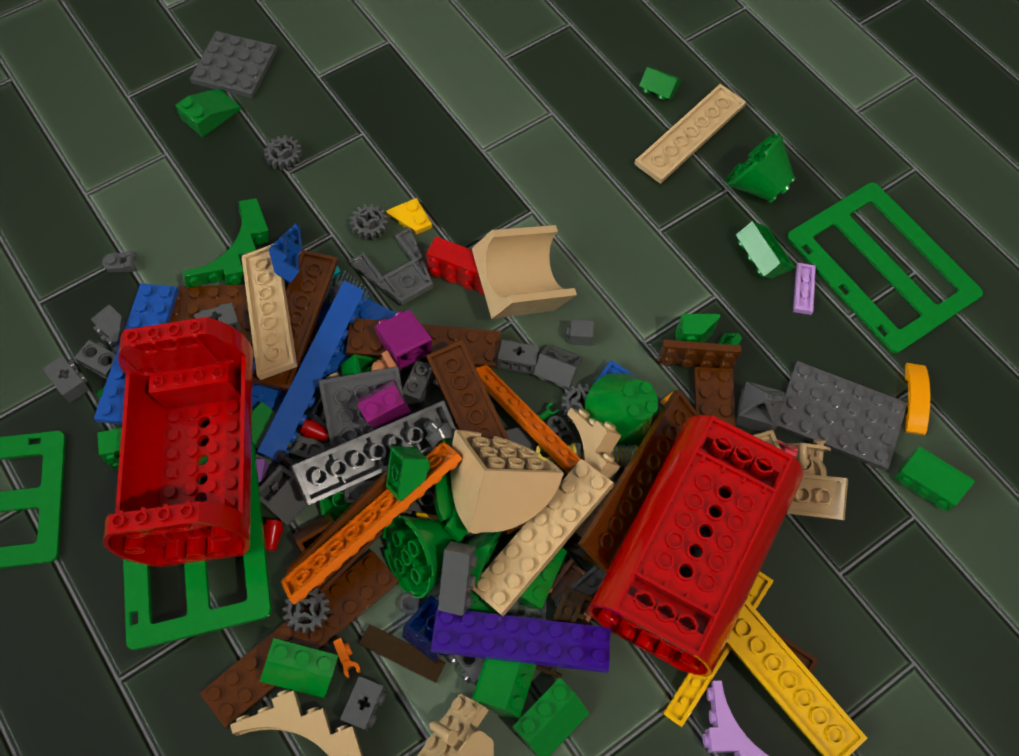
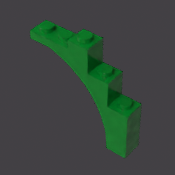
[183,198,268,288]

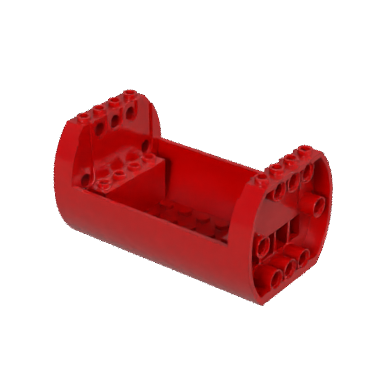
[103,317,253,567]
[588,415,803,677]

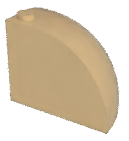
[450,430,564,534]

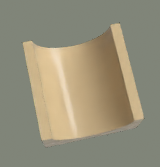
[472,225,577,319]

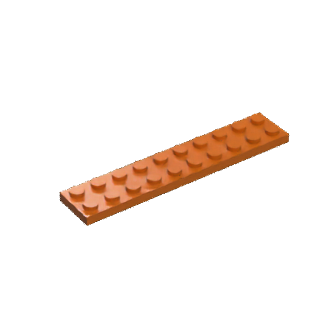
[281,441,462,605]

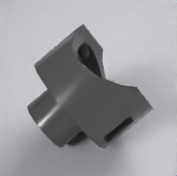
[425,419,455,449]

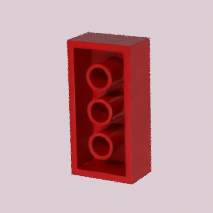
[426,236,485,296]

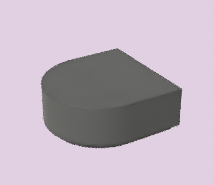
[398,593,421,617]

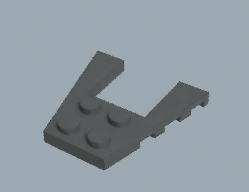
[348,228,433,305]

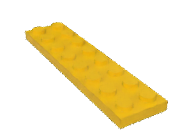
[727,600,867,756]

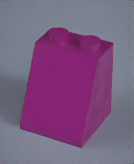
[375,309,432,370]
[357,380,412,430]

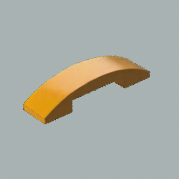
[905,363,930,435]

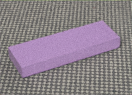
[793,263,816,315]

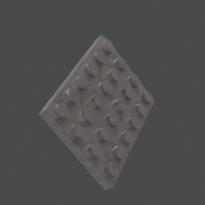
[776,361,908,471]

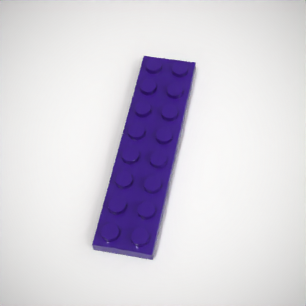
[431,607,611,673]

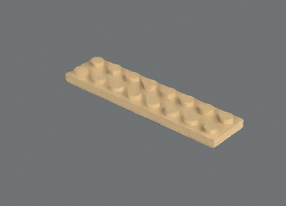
[635,84,746,184]
[242,244,297,380]
[471,459,614,616]

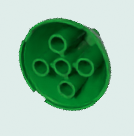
[725,132,796,203]
[585,372,659,447]
[382,515,462,599]

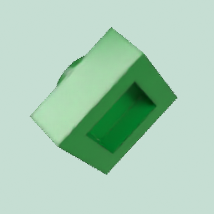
[718,333,742,345]

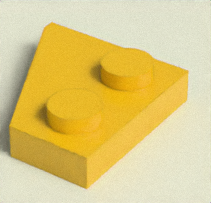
[386,198,432,235]

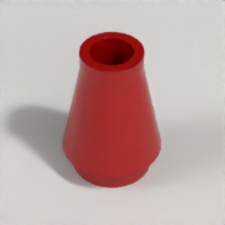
[300,419,329,442]
[263,520,284,551]

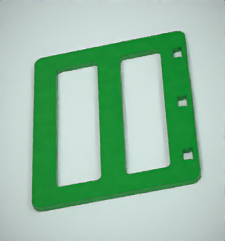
[787,183,983,353]
[0,431,66,569]
[123,441,272,651]

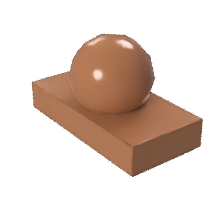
[371,351,397,371]

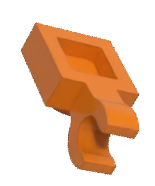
[333,638,361,679]

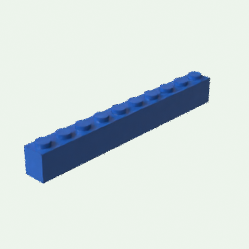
[256,281,365,464]

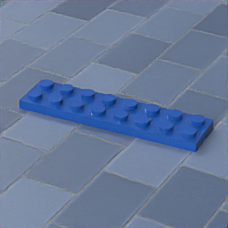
[94,283,179,425]

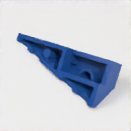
[269,223,302,282]

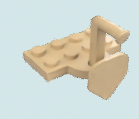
[787,439,848,520]
[418,694,494,756]

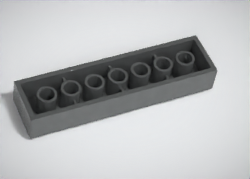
[289,401,456,505]

